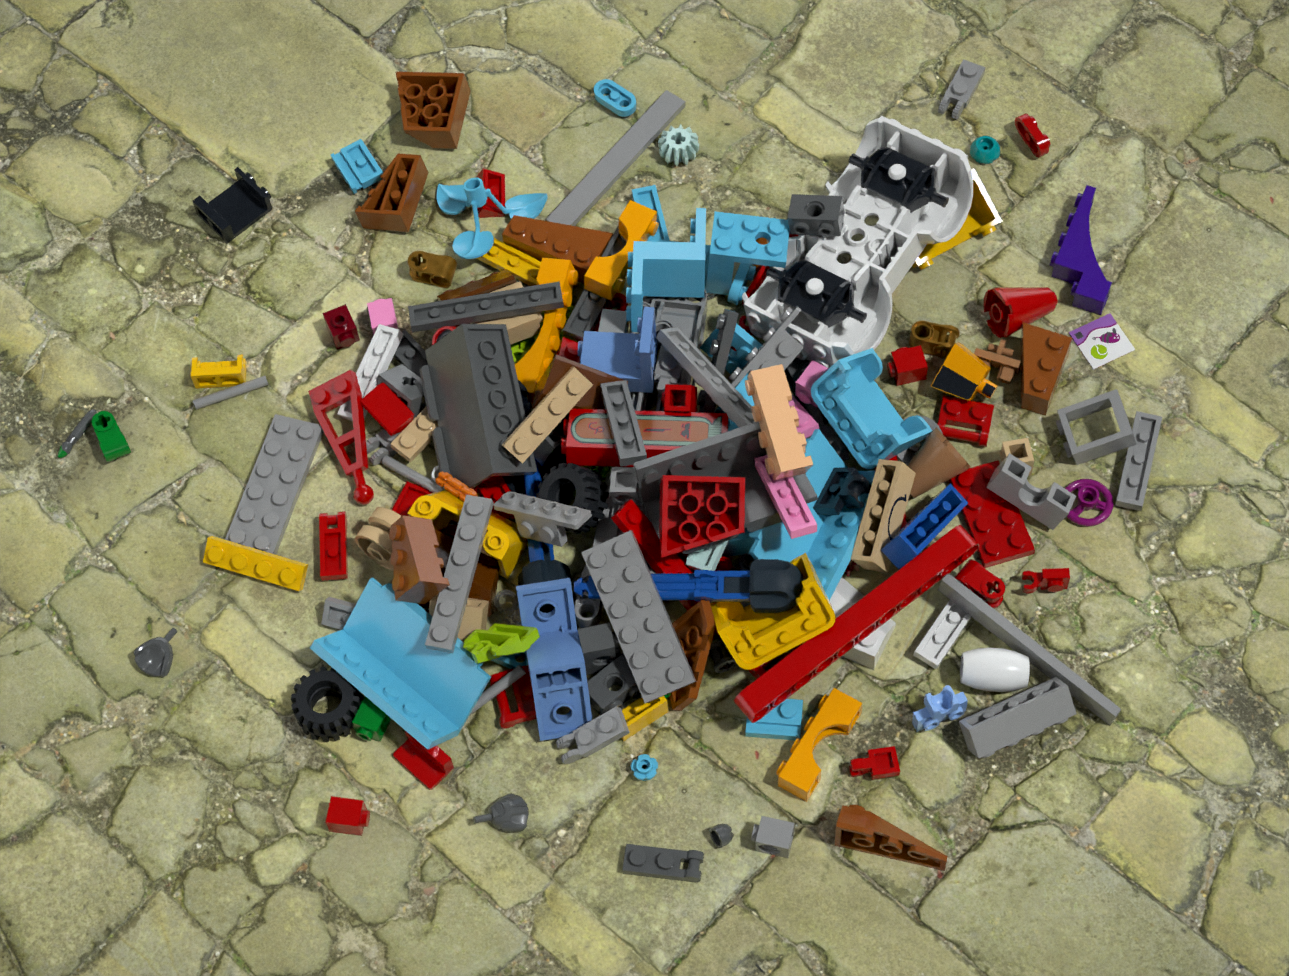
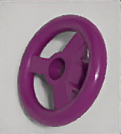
[1065,479,1113,526]

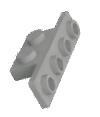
[728,306,804,388]
[493,491,592,547]

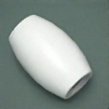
[960,648,1030,692]

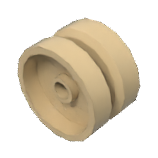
[354,507,401,571]

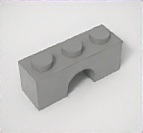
[986,453,1076,530]

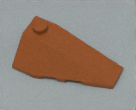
[835,804,948,871]

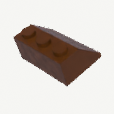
[437,269,516,327]
[532,355,628,420]

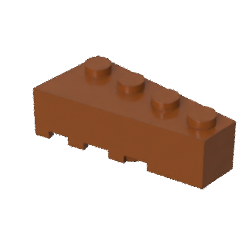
[502,215,613,284]

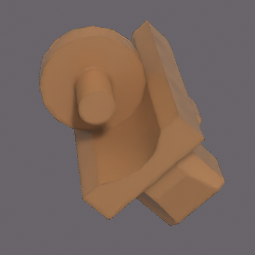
[974,339,1021,384]

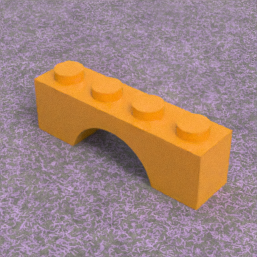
[584,200,659,301]
[776,688,863,802]

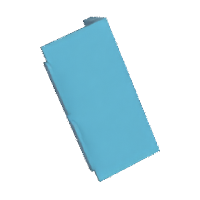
[748,429,875,601]
[310,578,491,749]

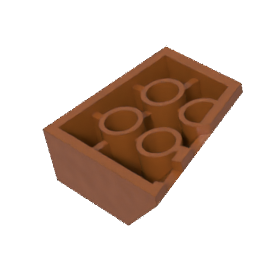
[396,72,471,149]

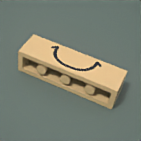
[851,459,916,573]

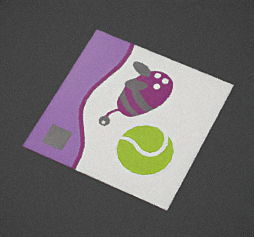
[1069,313,1135,369]

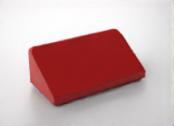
[476,168,505,218]
[360,382,414,436]

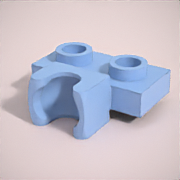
[912,685,968,732]

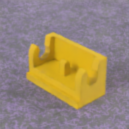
[191,354,247,389]
[621,696,668,742]

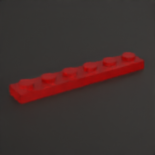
[611,499,720,640]

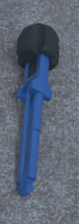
[517,457,572,613]
[574,559,804,613]

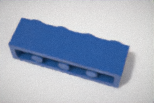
[881,483,968,570]

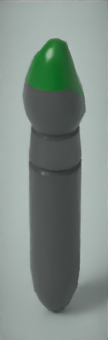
[57,409,97,458]

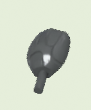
[134,628,177,677]
[473,793,529,832]

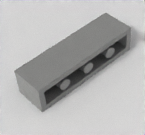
[959,677,1077,759]

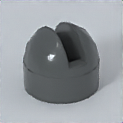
[709,823,734,848]

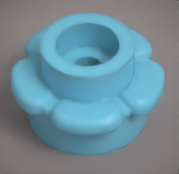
[631,754,658,781]

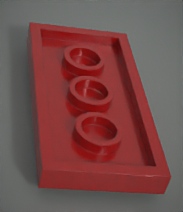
[949,460,1035,568]

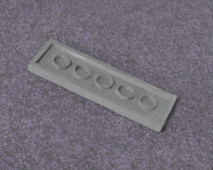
[225,414,324,555]
[581,530,697,703]

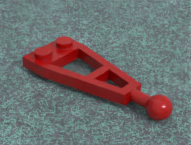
[308,370,374,505]

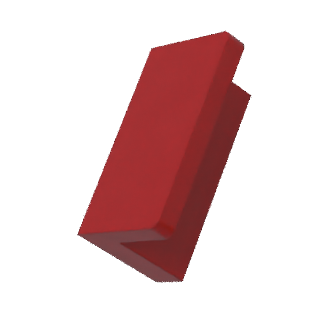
[393,731,454,790]

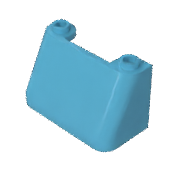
[811,348,933,469]

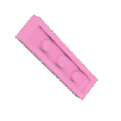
[754,455,817,539]

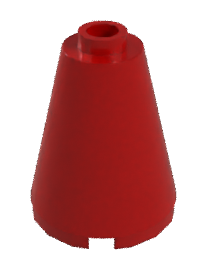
[983,287,1058,338]

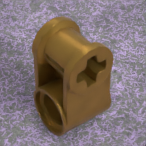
[408,251,458,288]
[909,320,960,358]

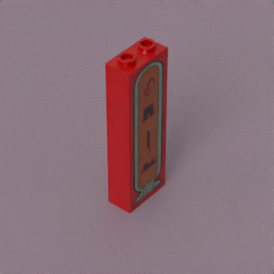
[561,409,729,467]

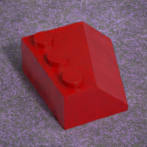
[659,475,745,558]

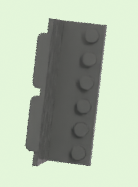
[420,324,537,489]
[633,422,818,554]

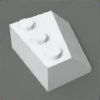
[830,577,896,670]

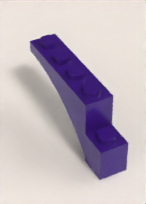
[1050,185,1112,315]

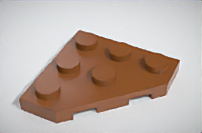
[669,600,716,711]

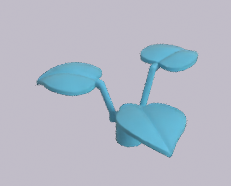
[437,178,548,259]

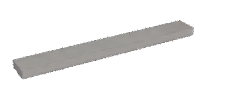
[546,90,686,226]
[938,573,1121,726]

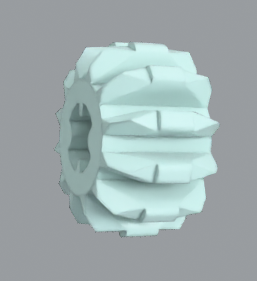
[658,124,699,167]

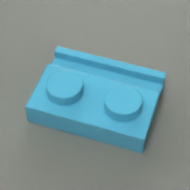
[331,139,383,194]
[745,699,803,740]

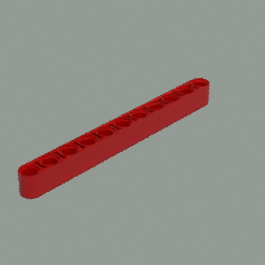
[734,525,979,723]

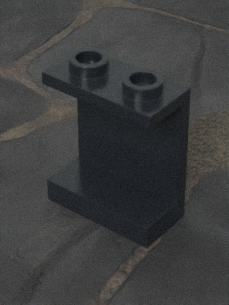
[192,167,272,244]

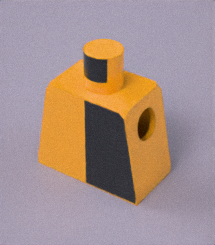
[931,342,998,401]

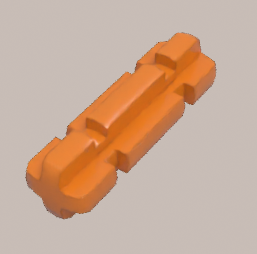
[436,471,477,502]

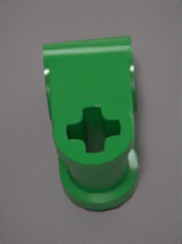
[92,411,132,463]

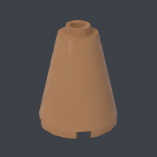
[907,427,971,498]

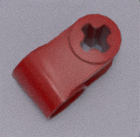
[954,559,1005,609]

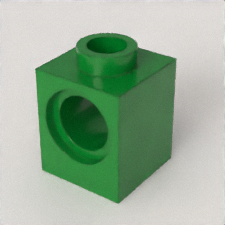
[352,696,391,742]

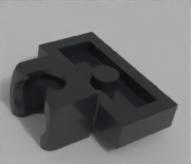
[813,468,871,515]

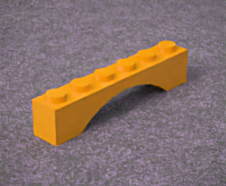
[515,258,578,404]

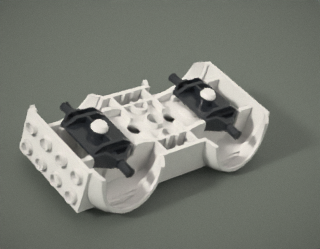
[742,116,973,369]

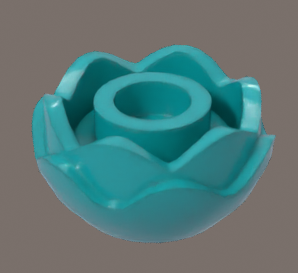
[970,135,1000,164]

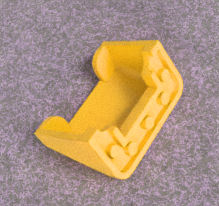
[912,169,1002,270]
[408,490,528,579]
[710,553,836,670]

